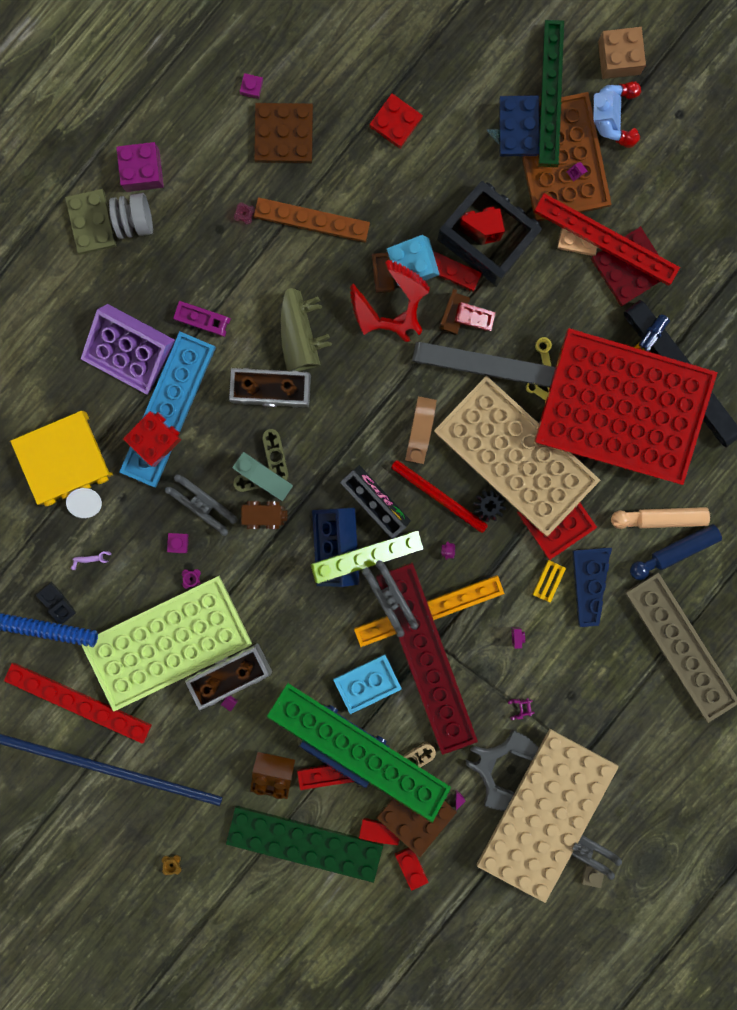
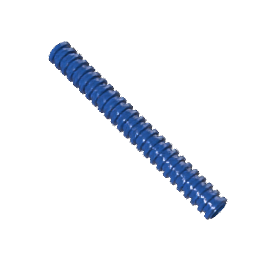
[0,613,98,647]

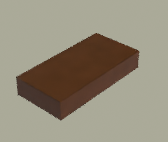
[372,252,395,293]

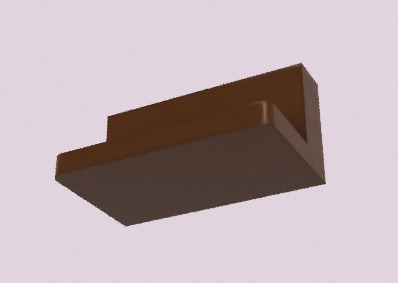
[439,289,470,335]

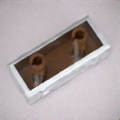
[230,368,311,408]
[185,643,272,710]

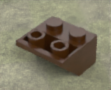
[250,752,295,799]

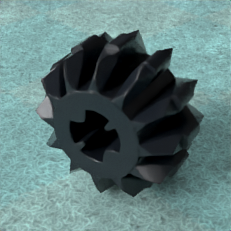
[473,490,506,522]

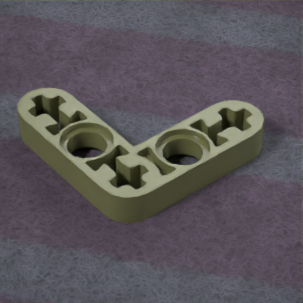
[233,429,289,492]

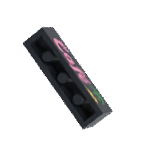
[340,465,411,539]

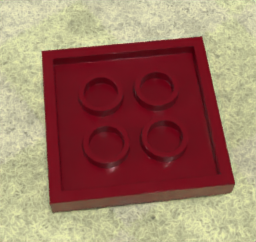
[591,226,660,306]

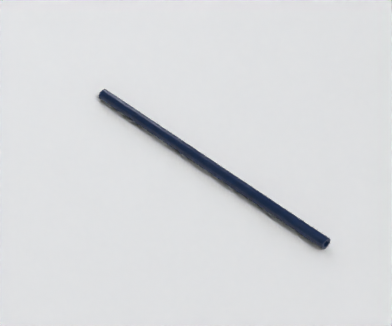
[0,734,223,806]

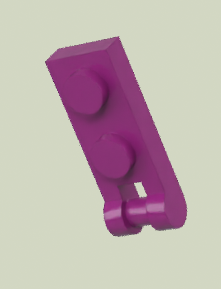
[173,301,231,337]

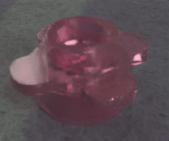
[234,203,255,225]

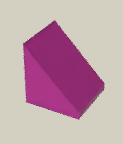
[567,162,588,182]
[221,695,238,711]
[455,790,466,810]

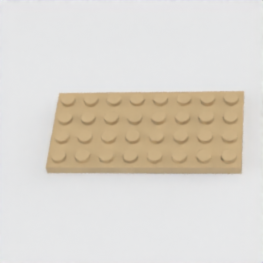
[434,375,600,537]
[477,729,619,903]

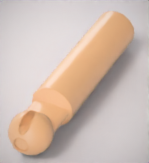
[611,507,710,529]

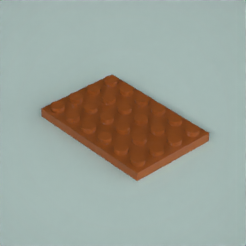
[522,92,612,221]

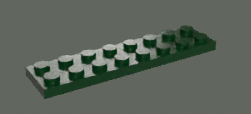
[226,805,383,883]

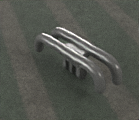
[165,474,237,536]
[362,560,418,637]
[572,835,622,880]

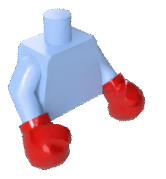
[593,81,641,148]

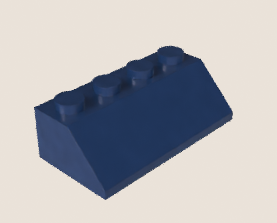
[312,508,360,587]

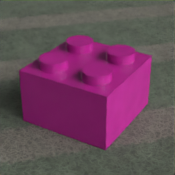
[116,142,164,192]

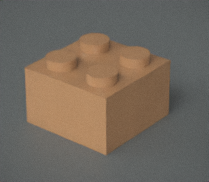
[598,27,646,79]

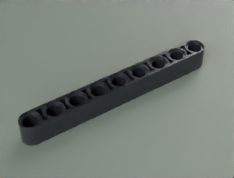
[624,300,737,448]

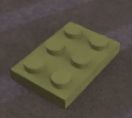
[65,189,117,255]

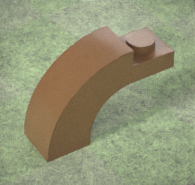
[405,396,437,464]

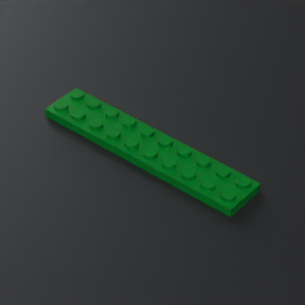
[267,683,451,822]

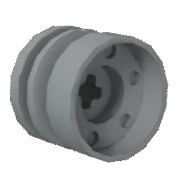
[109,193,153,239]

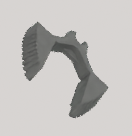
[465,729,539,811]

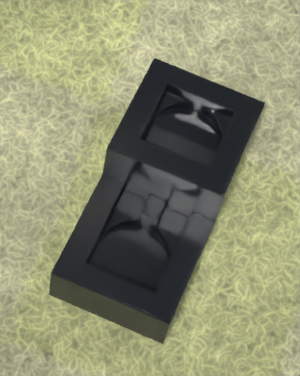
[36,581,76,624]

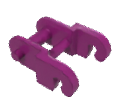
[507,698,534,720]

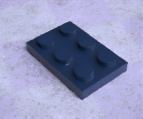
[499,96,539,157]

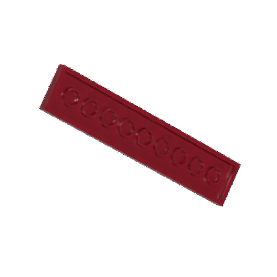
[376,562,478,755]

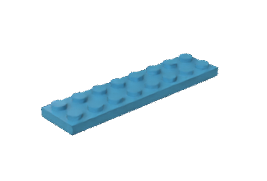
[120,331,216,487]

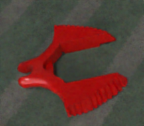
[350,260,430,342]

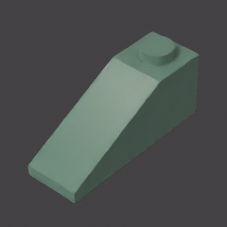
[233,452,293,501]

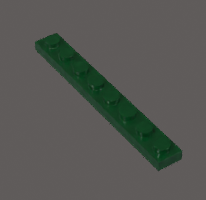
[538,20,564,168]

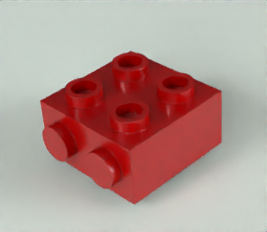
[123,411,182,467]

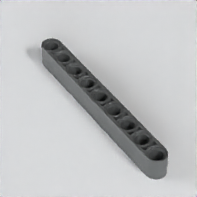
[412,342,556,387]

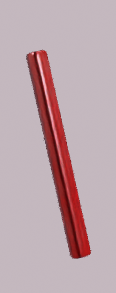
[391,460,488,533]

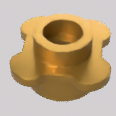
[162,855,181,875]

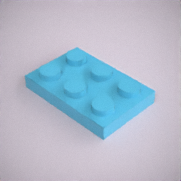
[333,654,402,714]

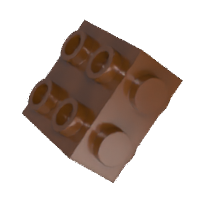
[241,501,288,529]

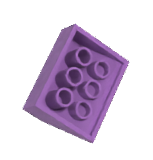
[81,304,175,395]

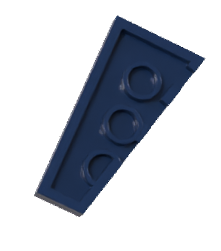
[572,547,612,627]

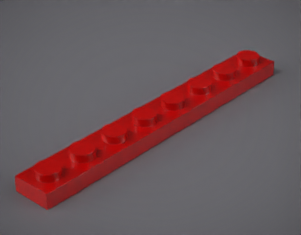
[534,193,680,286]
[4,663,152,744]

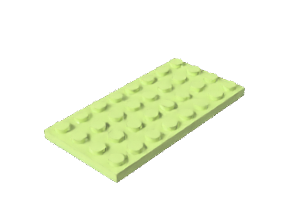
[82,576,252,712]

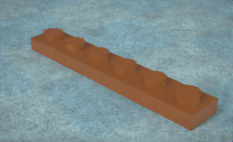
[254,197,370,243]

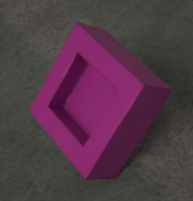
[240,73,263,99]
[167,533,189,553]
[511,627,525,649]

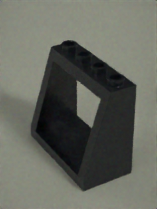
[437,181,542,287]

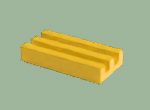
[532,560,566,603]

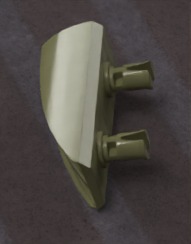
[281,288,332,372]

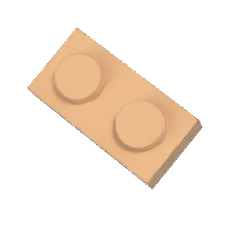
[557,228,597,256]

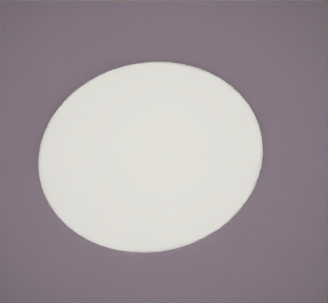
[66,488,102,518]

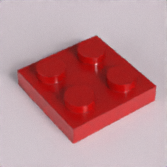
[370,94,423,149]

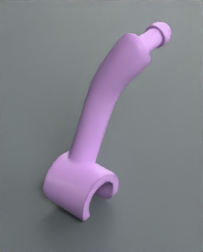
[71,551,111,570]

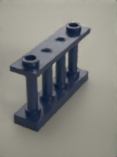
[298,705,389,788]

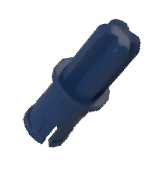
[639,314,670,351]

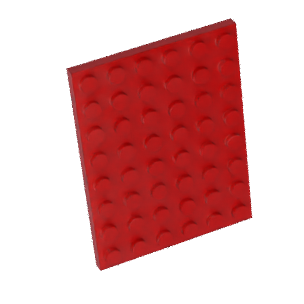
[534,328,718,485]

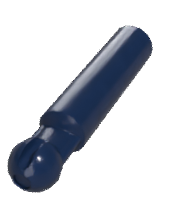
[630,524,722,580]

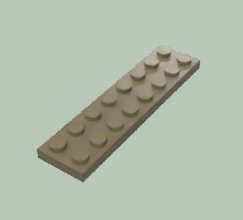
[624,572,737,723]

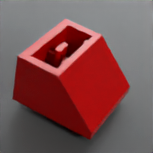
[458,207,505,245]

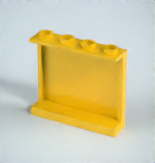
[11,411,113,507]

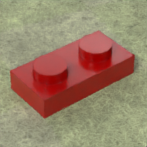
[395,847,429,891]

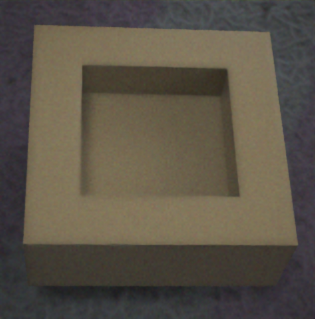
[581,863,604,888]

